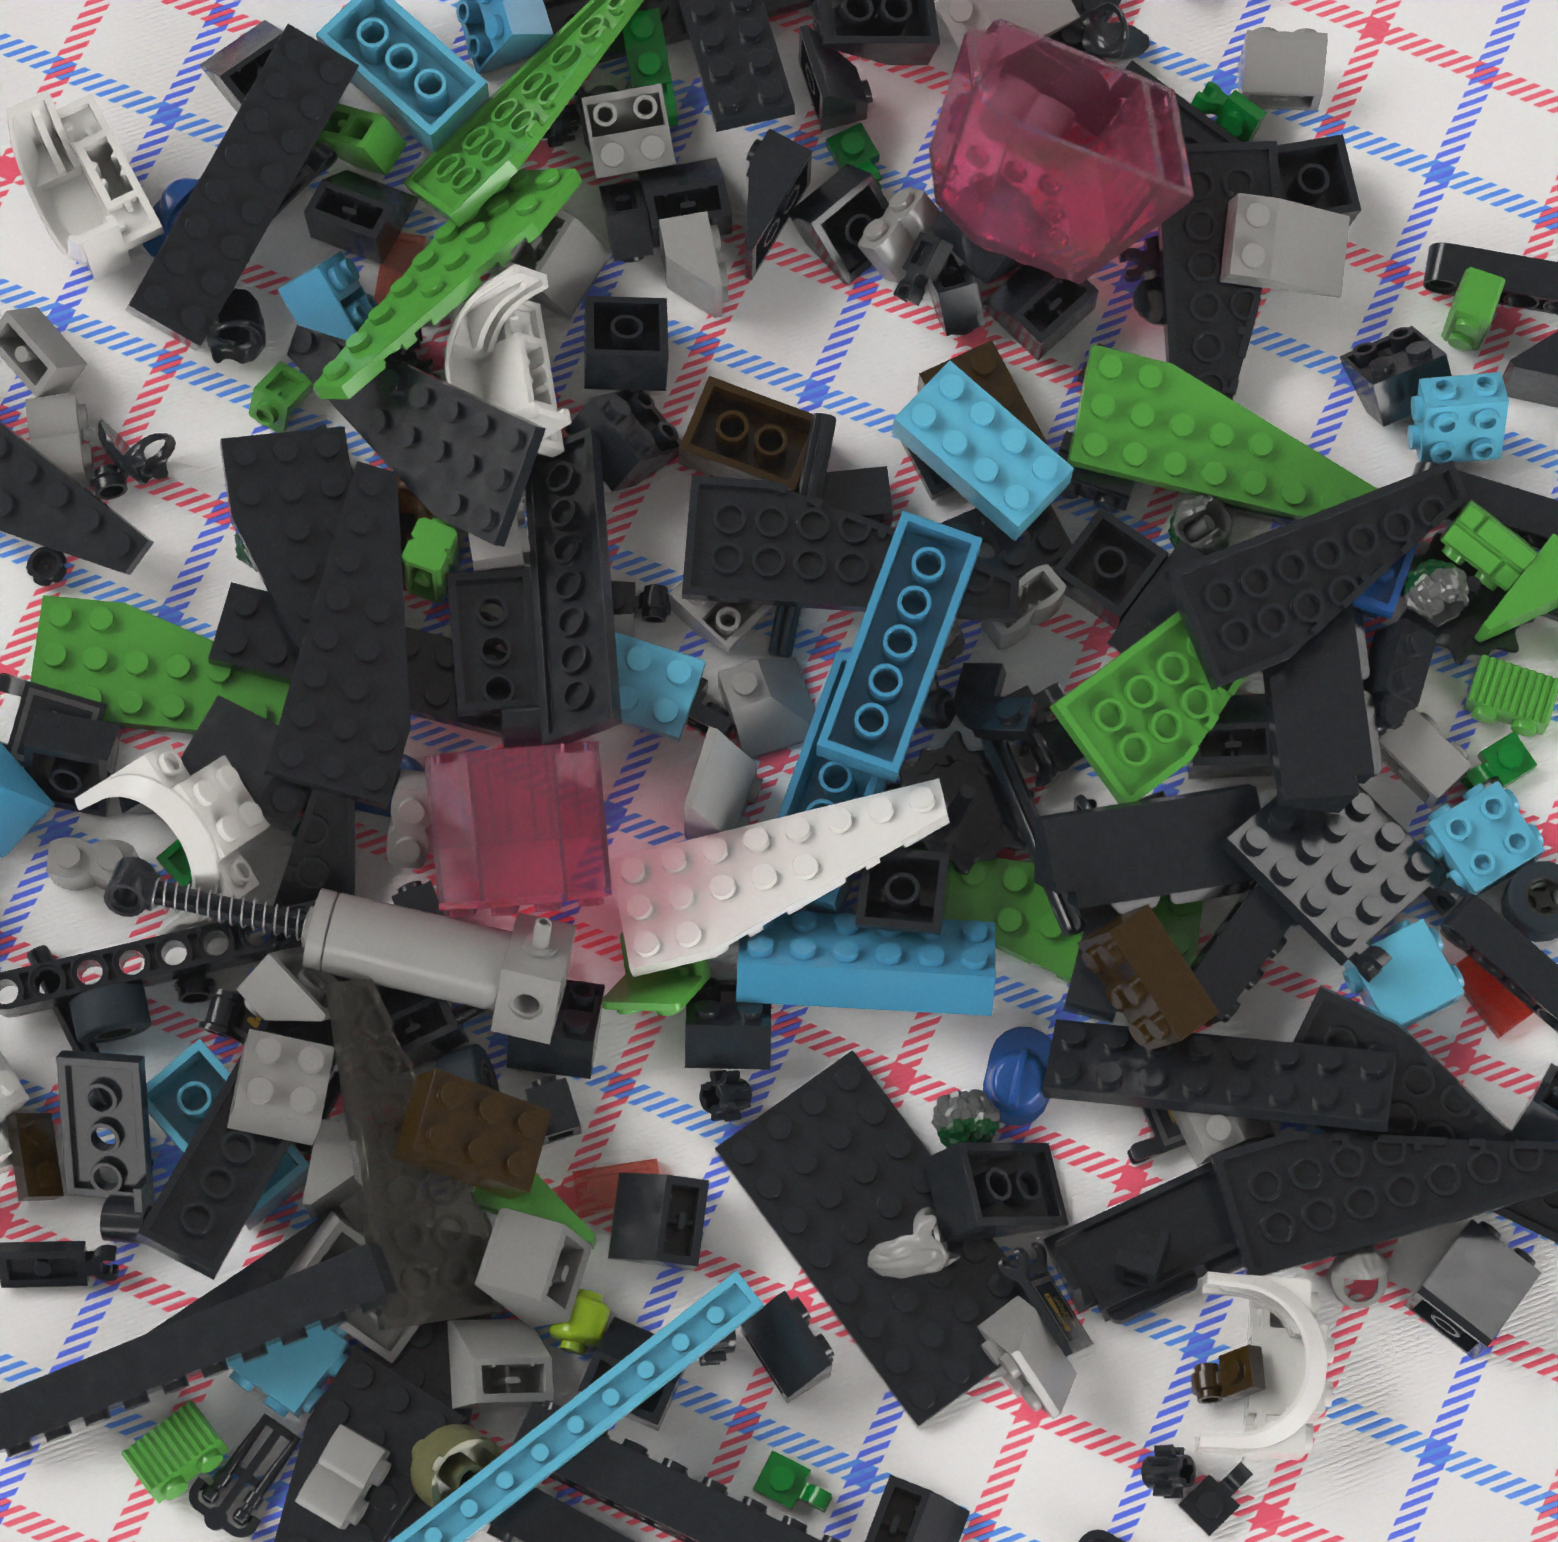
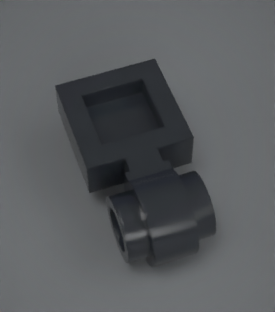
[611,581,671,623]

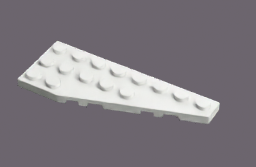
[610,779,950,977]

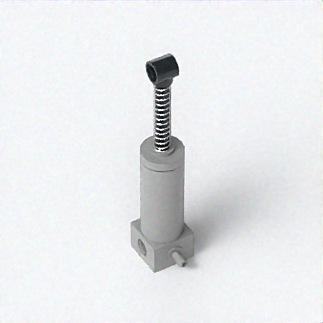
[103,856,577,1045]

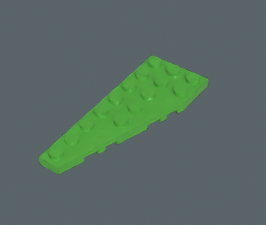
[402,0,644,227]
[312,168,582,399]
[1067,344,1377,520]
[30,595,290,734]
[1049,611,1246,804]
[898,845,1203,984]

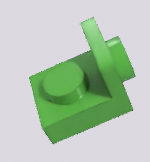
[249,361,314,433]

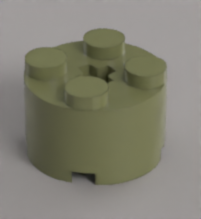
[411,1424,505,1508]

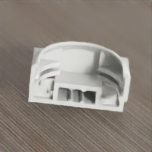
[6,90,164,280]
[443,264,571,458]
[75,740,270,935]
[1194,1271,1335,1463]

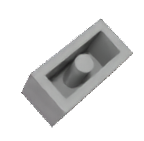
[0,307,87,398]
[1379,709,1472,809]

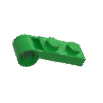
[622,8,678,127]

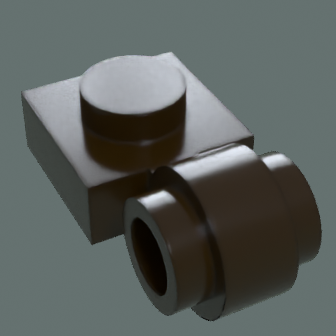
[1191,1344,1266,1404]

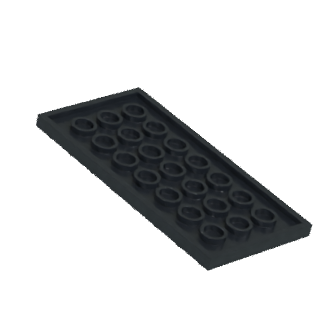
[715,1050,1037,1429]

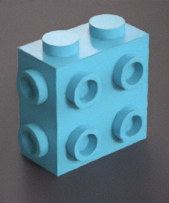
[1407,372,1509,464]
[1422,781,1545,897]
[1343,919,1465,1028]
[227,1325,351,1419]

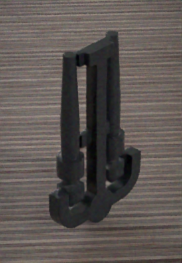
[189,1413,302,1538]

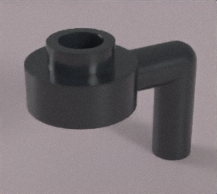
[919,672,956,730]

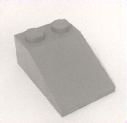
[934,0,1080,78]
[1220,193,1350,298]
[683,726,763,839]
[283,1211,444,1363]

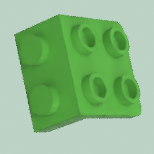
[602,932,711,1016]

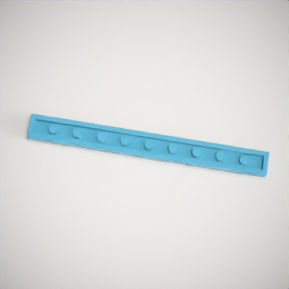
[390,1270,764,1542]

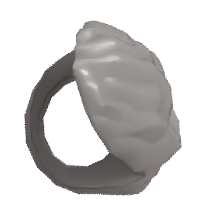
[867,1207,960,1279]
[1326,1246,1389,1309]

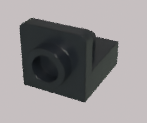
[685,677,733,738]

